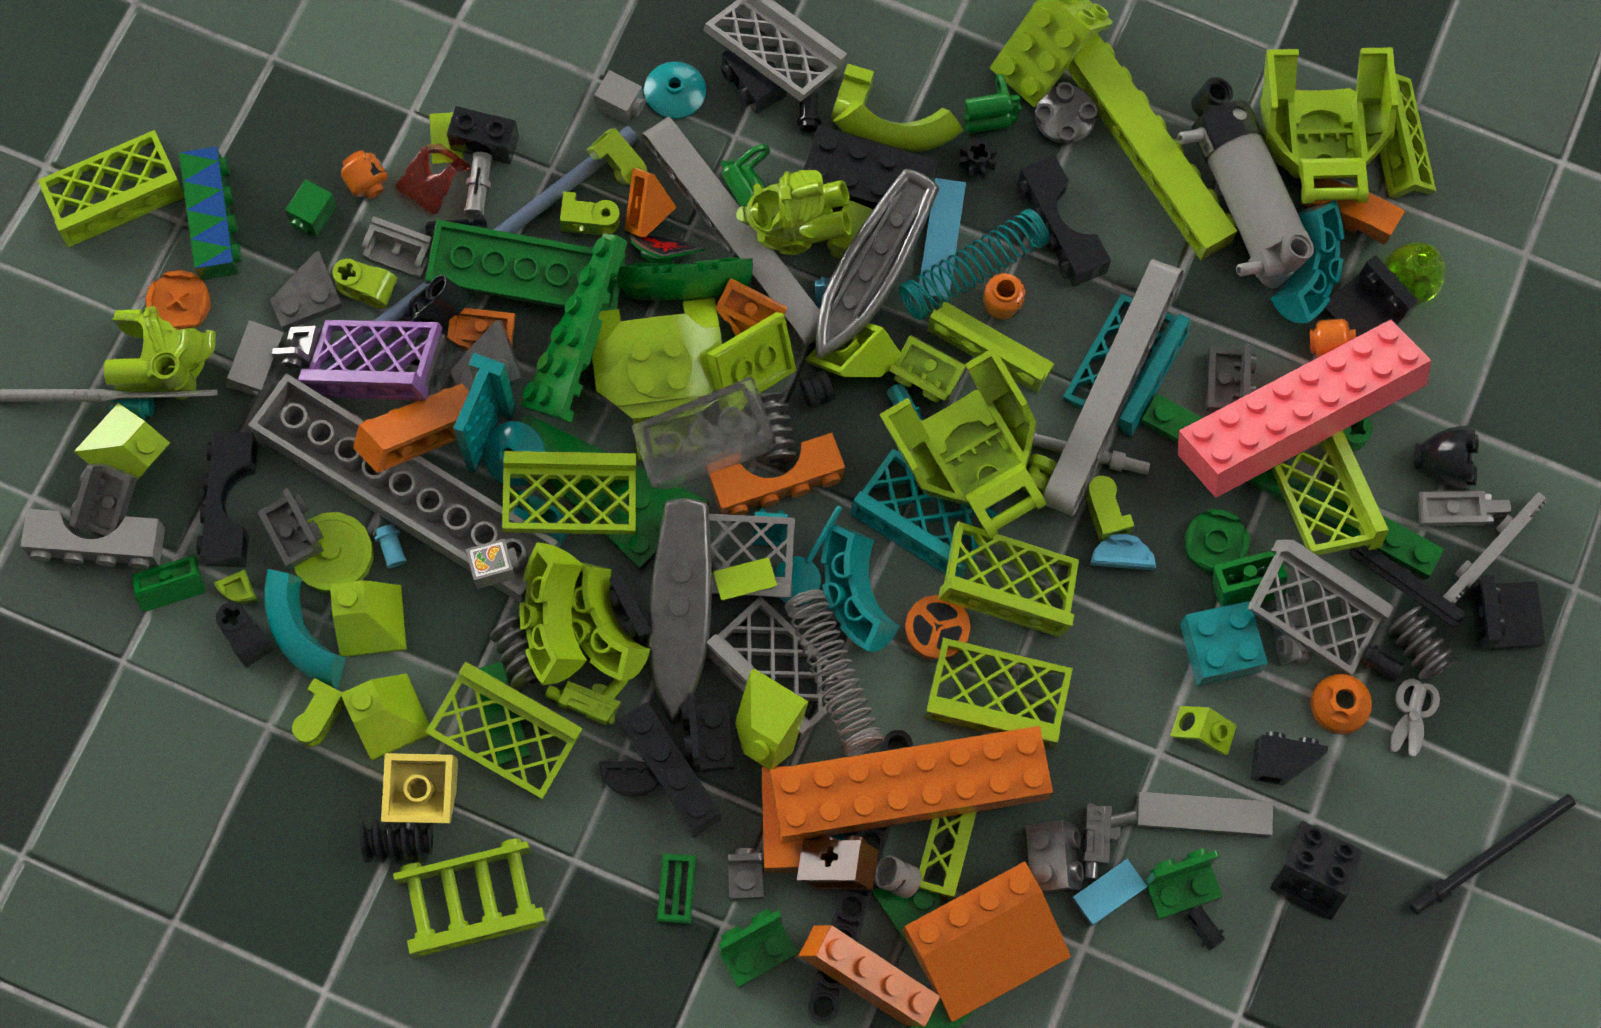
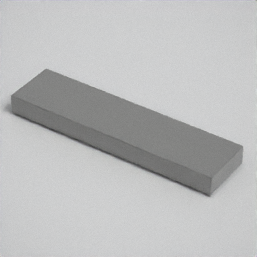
[1136,792,1273,837]

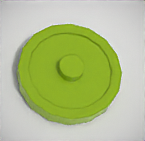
[294,512,374,594]

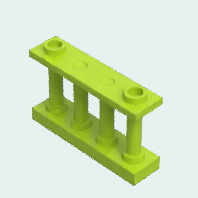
[393,838,547,958]

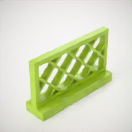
[38,130,185,248]
[1271,430,1389,555]
[502,451,636,535]
[938,521,1079,637]
[925,638,1073,749]
[426,662,584,799]

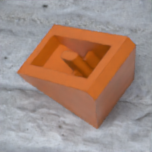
[624,168,677,237]

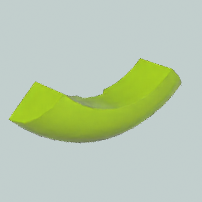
[832,100,964,153]
[519,542,587,685]
[572,562,651,681]

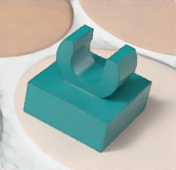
[753,508,788,547]

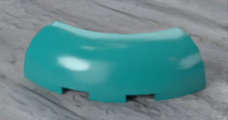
[1270,200,1344,323]
[821,524,900,652]
[264,569,346,690]

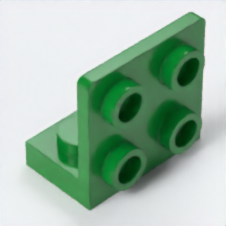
[1144,848,1223,920]
[718,909,798,988]

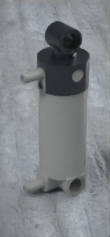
[1177,77,1314,289]

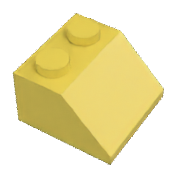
[381,753,458,824]

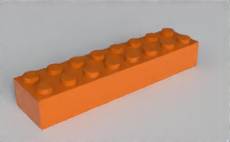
[770,726,1053,844]

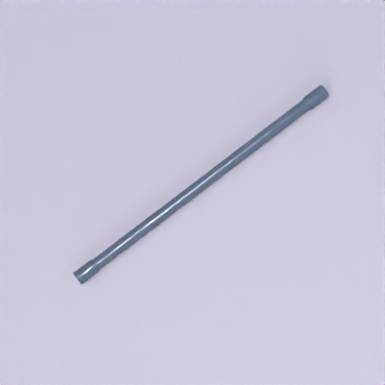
[308,126,639,370]

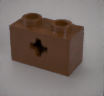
[797,836,879,890]

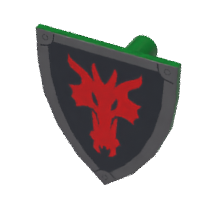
[630,233,705,263]

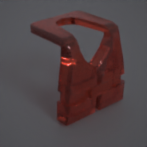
[396,143,470,214]

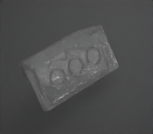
[631,377,776,489]

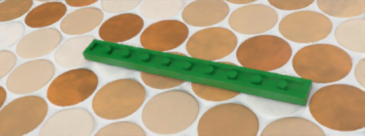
[1140,393,1444,579]

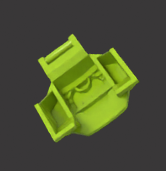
[1260,47,1399,204]
[592,298,722,461]
[879,347,1047,538]

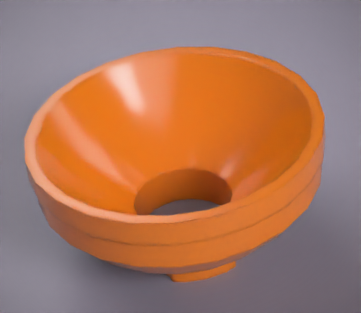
[1310,674,1372,734]

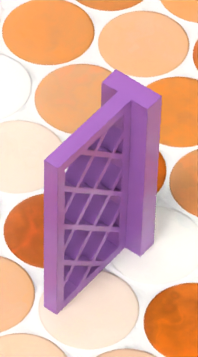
[298,320,442,400]

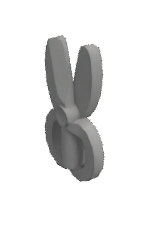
[1389,678,1440,757]

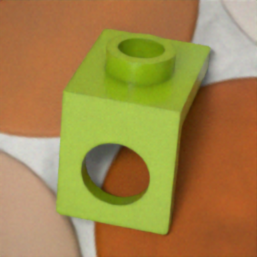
[1170,706,1237,755]

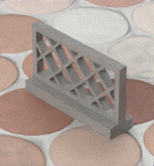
[703,0,848,102]
[709,514,795,597]
[1247,540,1394,675]
[706,596,854,745]

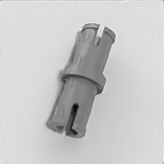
[464,152,493,218]

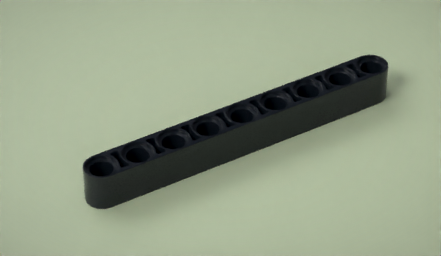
[807,729,913,1025]

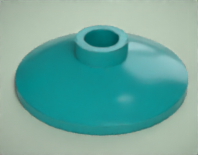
[644,62,706,119]
[484,421,545,486]

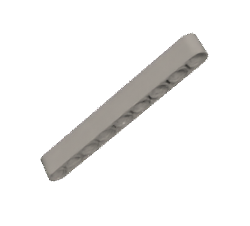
[642,117,819,348]
[1043,259,1183,517]

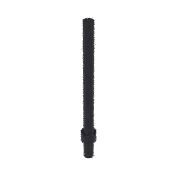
[1409,794,1576,915]

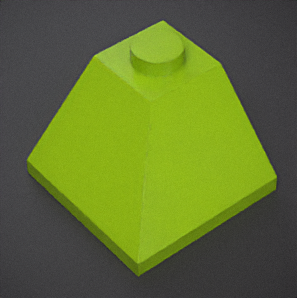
[806,323,902,377]
[74,403,170,482]
[330,580,407,657]
[735,669,809,770]
[340,673,430,761]

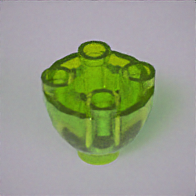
[1384,241,1446,307]

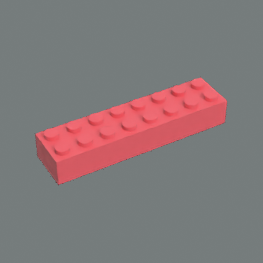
[1178,320,1431,498]

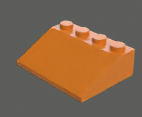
[902,861,1071,1023]

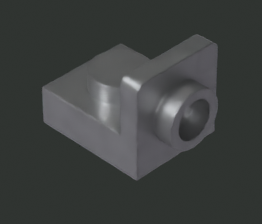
[728,848,763,900]

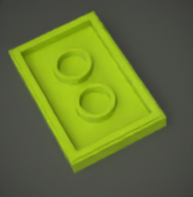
[707,312,796,413]

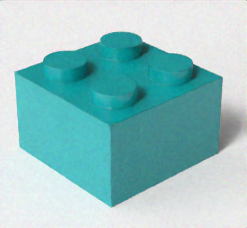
[1180,601,1268,687]

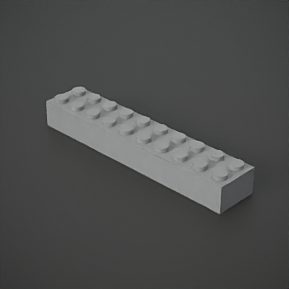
[248,373,560,603]

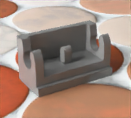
[362,216,433,280]
[227,320,283,396]

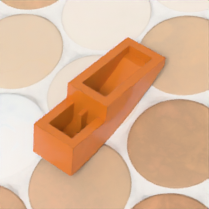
[1300,179,1405,245]

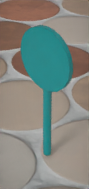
[774,506,842,605]

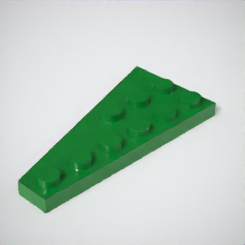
[520,233,628,423]
[518,414,710,571]

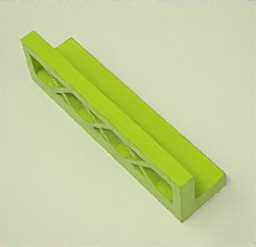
[1379,73,1436,199]
[927,301,1054,393]
[918,812,977,901]

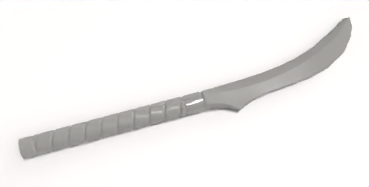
[0,389,218,402]

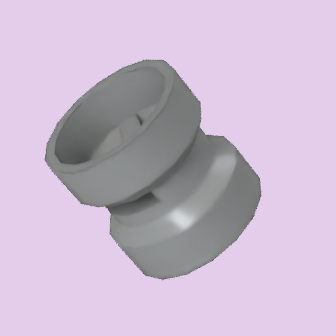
[874,855,921,898]

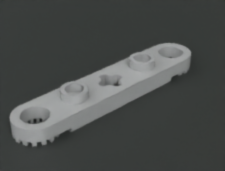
[1443,491,1548,604]

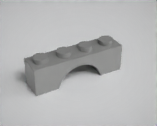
[20,509,165,569]

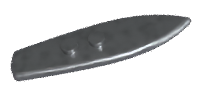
[816,169,939,359]
[647,498,712,722]

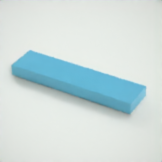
[918,178,966,301]

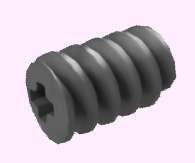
[747,393,797,465]
[1388,605,1458,680]
[490,614,541,689]

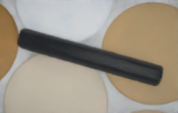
[1350,545,1465,628]

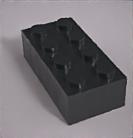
[803,125,939,209]

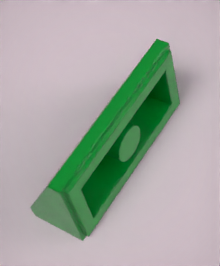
[131,555,206,612]

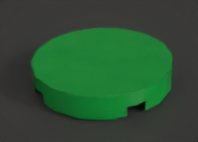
[1184,509,1250,574]

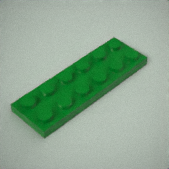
[425,220,626,311]

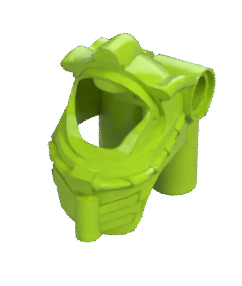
[736,170,852,255]
[104,306,216,400]

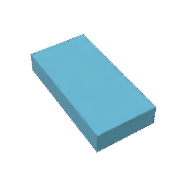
[1072,859,1147,926]

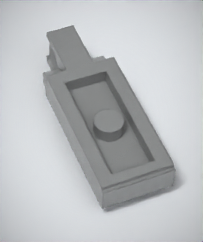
[1417,491,1511,527]

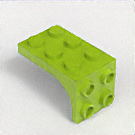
[989,0,1113,108]

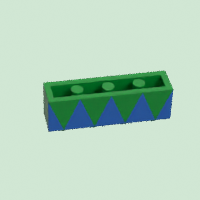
[179,146,242,280]

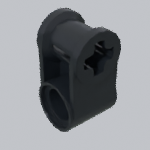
[408,275,469,326]
[216,602,274,668]

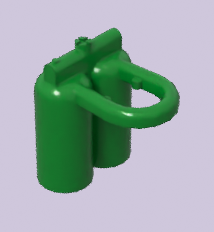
[964,74,1022,135]
[721,144,770,207]

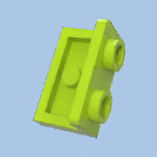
[889,335,966,403]

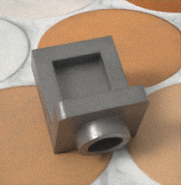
[271,326,322,370]

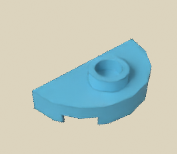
[1090,534,1156,571]

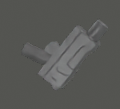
[1081,803,1137,880]

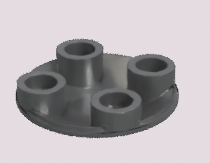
[1035,82,1098,144]

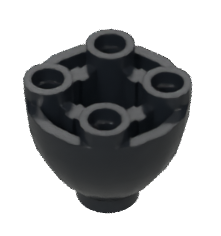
[1414,425,1479,489]

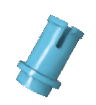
[374,524,407,568]

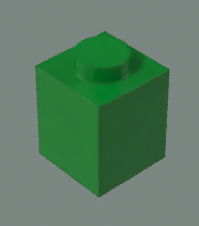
[285,179,337,236]

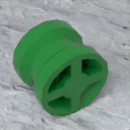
[1343,417,1373,451]

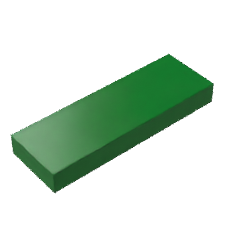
[479,661,531,766]

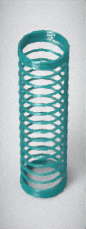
[898,209,1049,320]

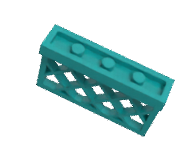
[1063,293,1190,436]
[453,353,516,473]
[849,449,998,578]

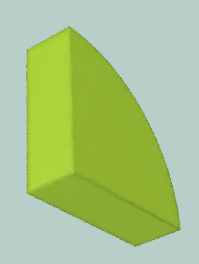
[213,570,258,604]

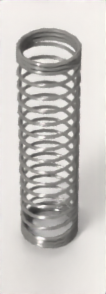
[785,589,884,756]

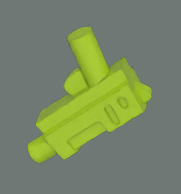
[545,678,629,726]

